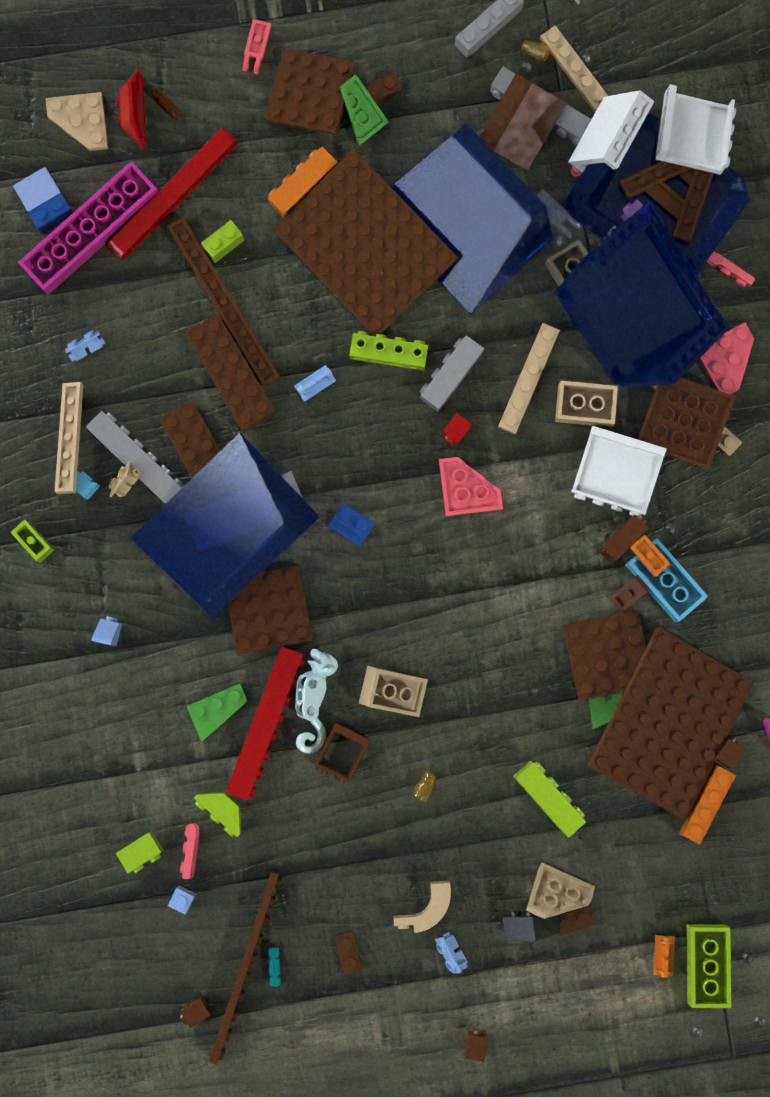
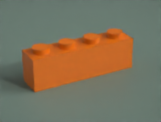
[268,147,338,218]
[679,765,736,845]

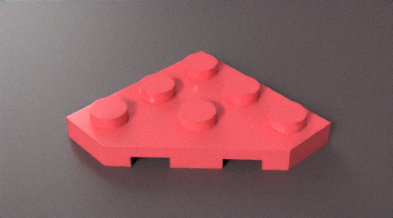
[694,323,754,394]
[439,457,503,517]

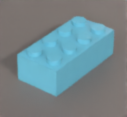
[625,538,708,623]

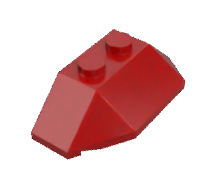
[116,70,147,150]

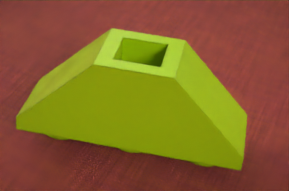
[194,792,241,837]

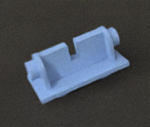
[65,330,105,362]
[294,365,336,402]
[435,932,468,974]

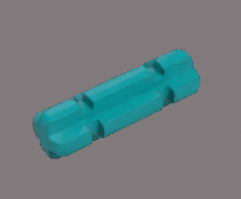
[268,947,281,987]

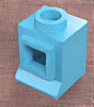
[76,471,100,500]

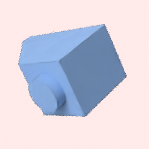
[91,616,122,646]

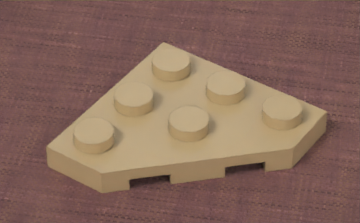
[46,92,108,151]
[526,863,595,919]

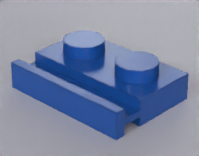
[328,503,375,547]

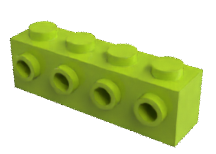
[349,331,428,371]

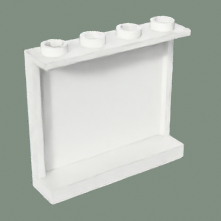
[655,84,736,175]
[568,90,654,173]
[571,426,667,517]

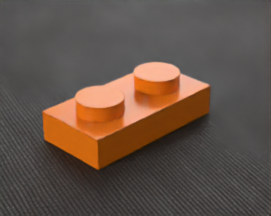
[630,535,670,577]

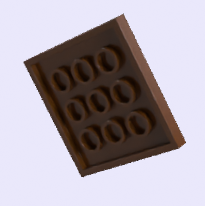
[264,49,356,136]
[637,371,736,469]
[223,565,313,655]
[562,611,646,701]

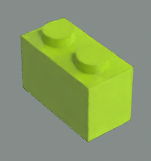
[201,220,244,263]
[11,520,55,563]
[116,831,164,874]

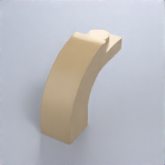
[393,881,451,933]

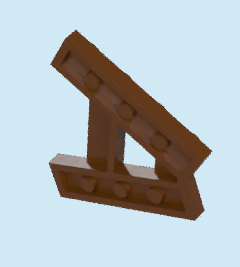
[620,161,714,243]

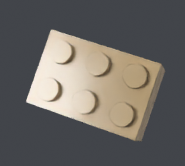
[555,381,618,428]

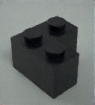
[502,910,560,941]

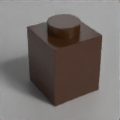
[715,738,745,769]
[180,995,212,1028]
[464,1029,488,1062]

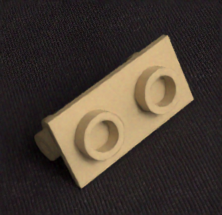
[109,461,140,497]

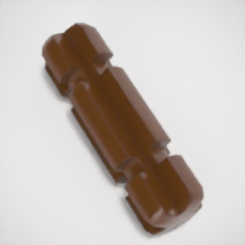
[151,88,182,120]

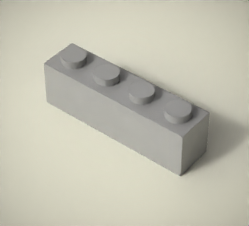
[455,0,524,58]
[420,335,484,412]

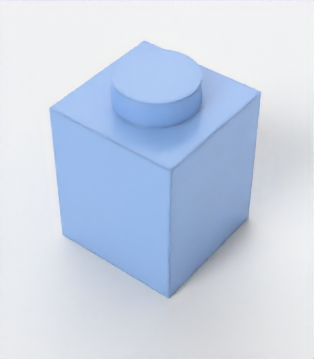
[168,885,196,914]

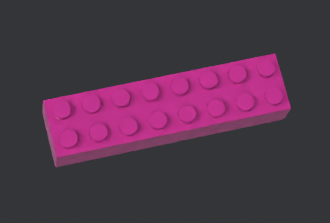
[18,161,158,295]

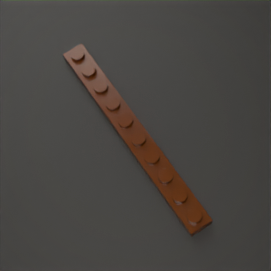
[167,217,280,387]
[209,870,282,1065]

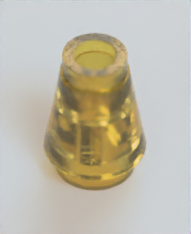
[521,39,550,62]
[412,772,436,802]

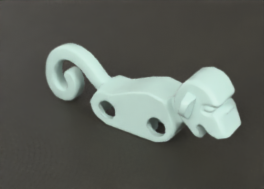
[295,649,338,754]

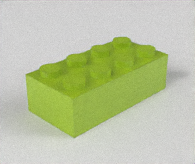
[513,761,586,838]
[687,924,731,1008]

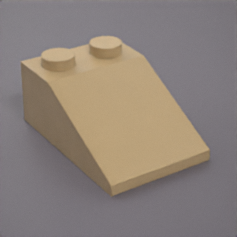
[359,666,428,717]

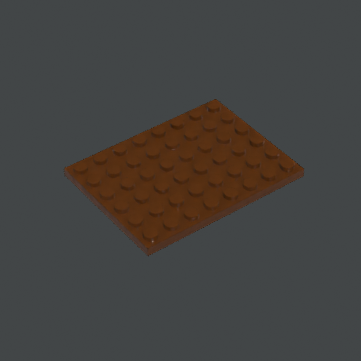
[273,149,459,337]
[587,627,754,820]

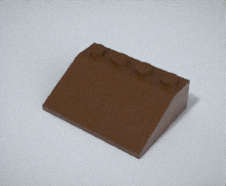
[477,74,567,170]

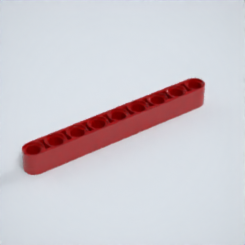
[108,128,238,260]

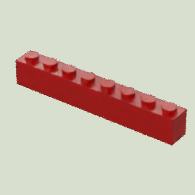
[225,646,306,801]

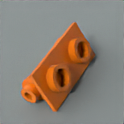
[653,935,675,978]

